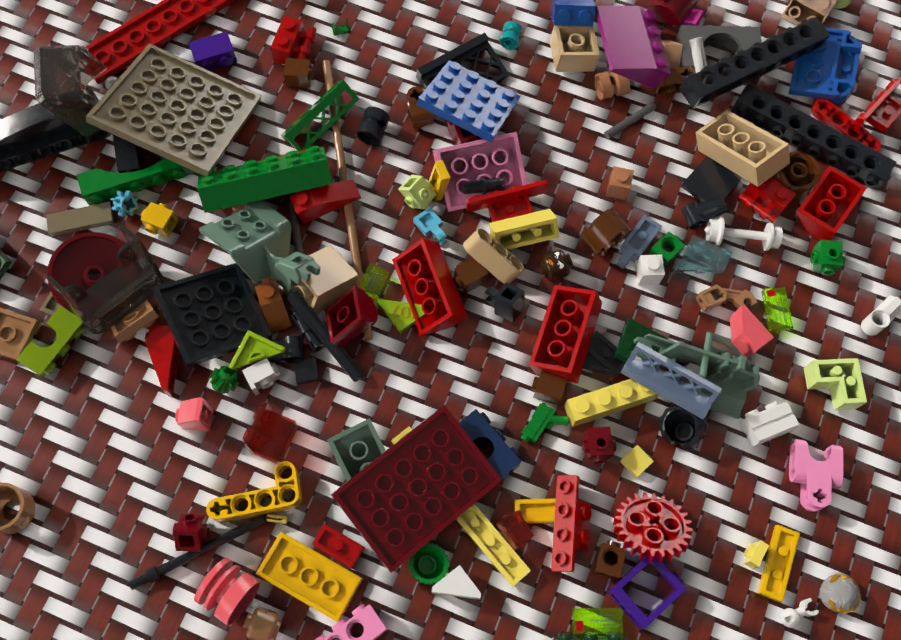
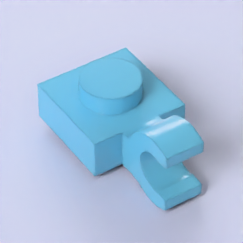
[413,207,447,246]

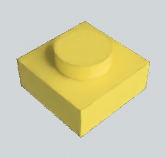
[743,540,769,569]

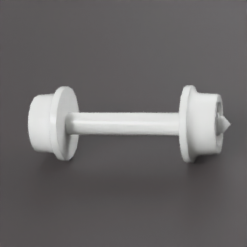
[704,217,783,251]

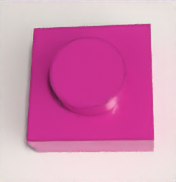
[682,8,703,26]

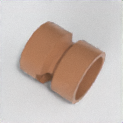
[595,71,630,100]

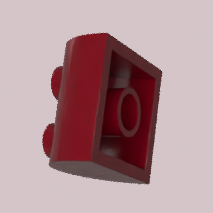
[646,0,699,27]
[325,285,378,347]

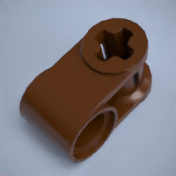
[657,66,696,95]
[407,87,434,129]

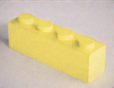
[564,379,659,427]

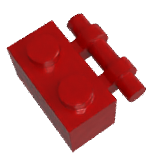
[270,16,317,65]
[738,177,797,223]

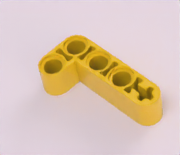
[206,461,302,523]

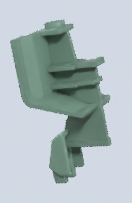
[199,200,321,294]
[632,330,760,419]

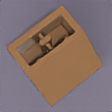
[781,0,838,25]

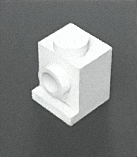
[242,358,280,395]

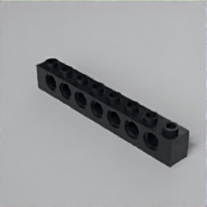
[679,17,830,109]
[731,83,896,190]

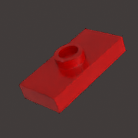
[311,524,365,569]

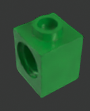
[648,232,685,269]

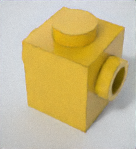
[140,202,179,238]

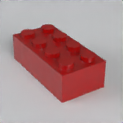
[529,285,602,383]

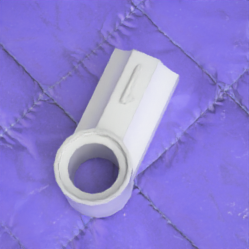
[861,295,901,336]

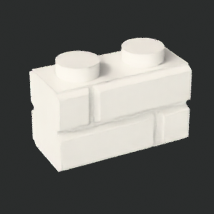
[740,401,799,447]

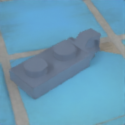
[616,215,662,269]

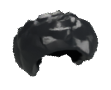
[658,404,707,450]

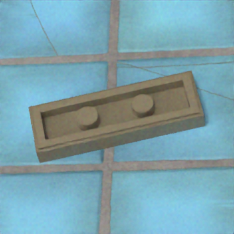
[46,202,115,237]

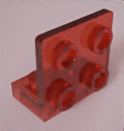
[243,402,296,464]

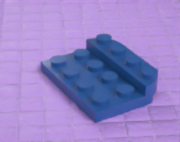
[788,28,862,105]

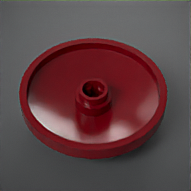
[47,232,141,319]

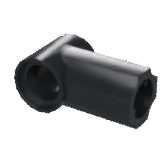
[681,194,728,230]
[260,335,304,363]

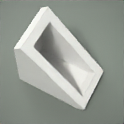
[432,565,481,600]

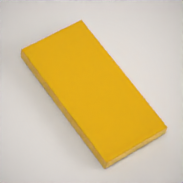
[256,532,363,622]

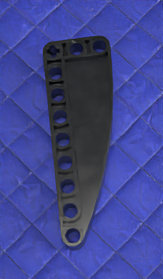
[0,87,112,172]

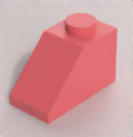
[730,304,774,359]
[175,397,214,432]

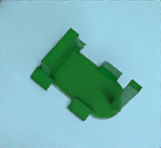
[332,18,349,36]

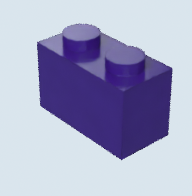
[189,31,237,71]

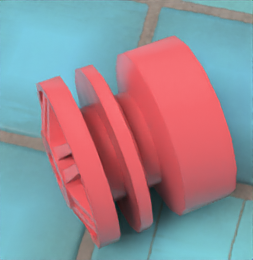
[194,557,261,626]

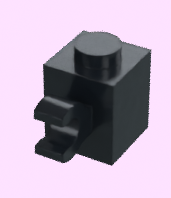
[485,283,525,323]

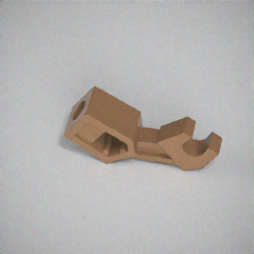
[696,284,758,312]

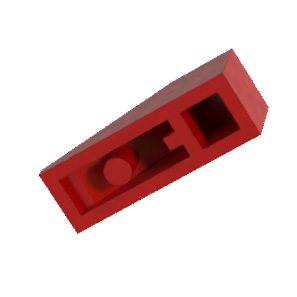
[290,179,361,224]
[145,325,180,397]

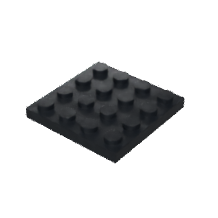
[153,263,272,368]

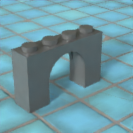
[676,25,762,79]

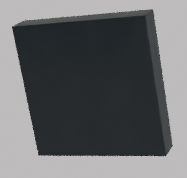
[681,156,740,202]

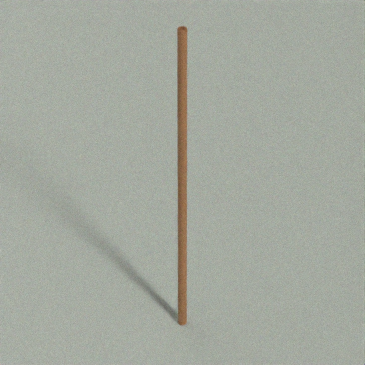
[322,60,373,341]

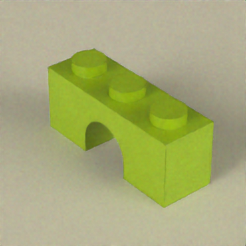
[16,305,85,377]

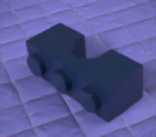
[459,409,521,483]

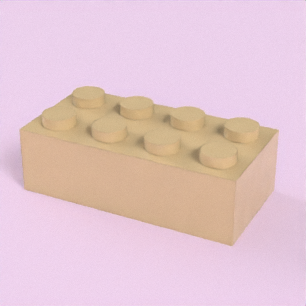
[696,110,790,187]

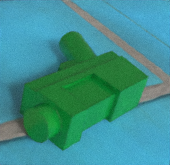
[520,402,569,443]

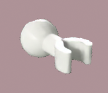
[780,598,819,628]

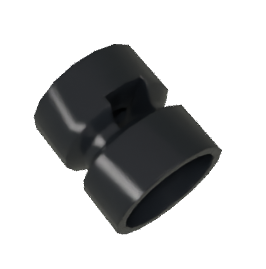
[356,107,390,146]

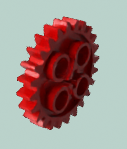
[613,492,693,563]

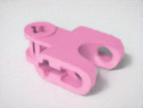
[789,439,843,512]

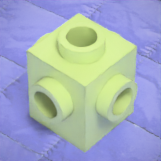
[398,175,437,209]

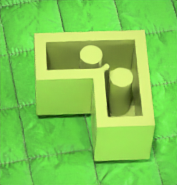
[803,358,867,410]

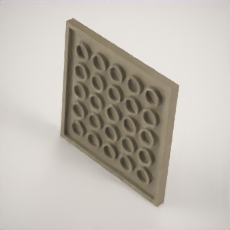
[86,43,262,177]

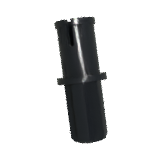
[462,177,505,194]

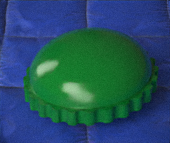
[407,543,449,585]

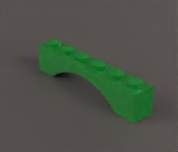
[77,158,197,206]

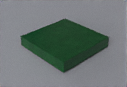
[614,318,667,363]

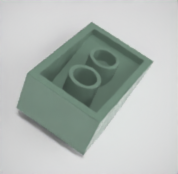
[327,418,386,481]

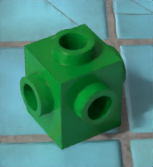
[810,240,846,275]

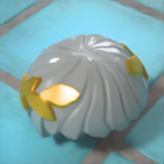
[819,574,861,614]

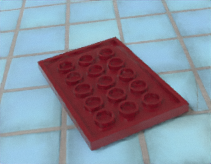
[331,405,502,573]

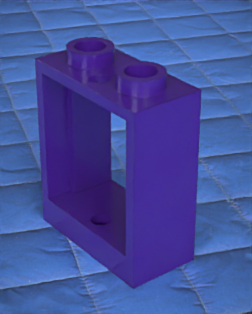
[607,556,686,630]

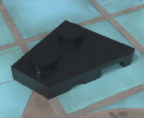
[583,331,626,377]

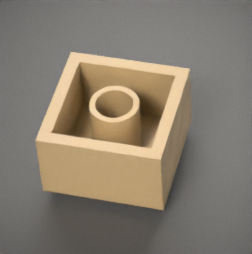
[549,25,600,72]

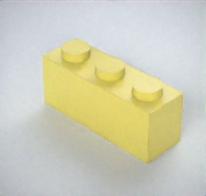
[489,209,559,250]

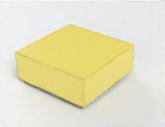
[620,445,654,478]

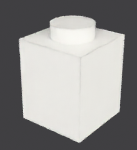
[636,254,665,285]

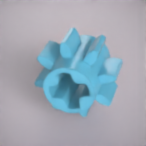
[111,190,139,217]

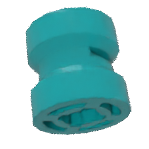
[499,21,523,50]

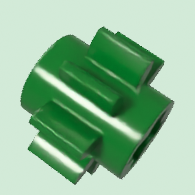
[210,366,239,394]

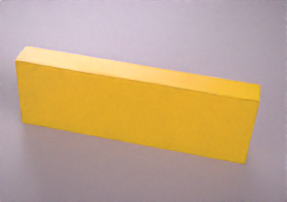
[757,525,800,602]

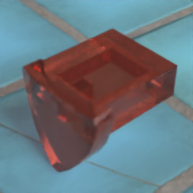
[495,510,534,550]

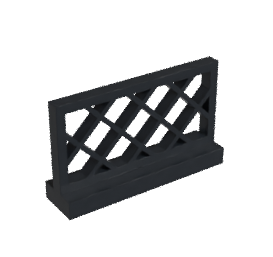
[416,32,509,88]

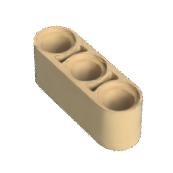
[463,228,524,284]

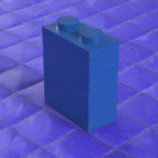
[551,0,596,27]

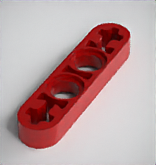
[811,98,881,152]

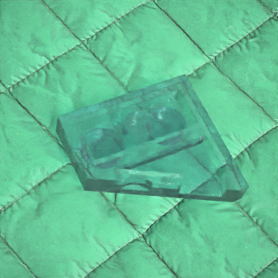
[676,235,732,273]

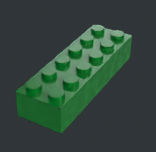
[197,146,333,213]

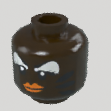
[540,249,573,281]

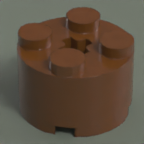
[772,151,820,201]
[580,208,631,258]

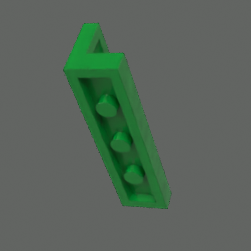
[281,80,360,151]

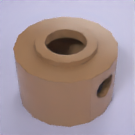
[0,483,36,534]

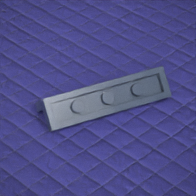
[620,342,722,419]

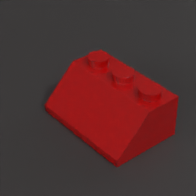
[796,165,867,241]

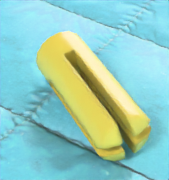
[266,513,288,524]

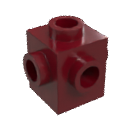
[582,427,616,463]
[172,513,210,552]

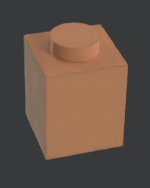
[606,166,634,200]

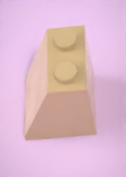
[282,245,358,315]

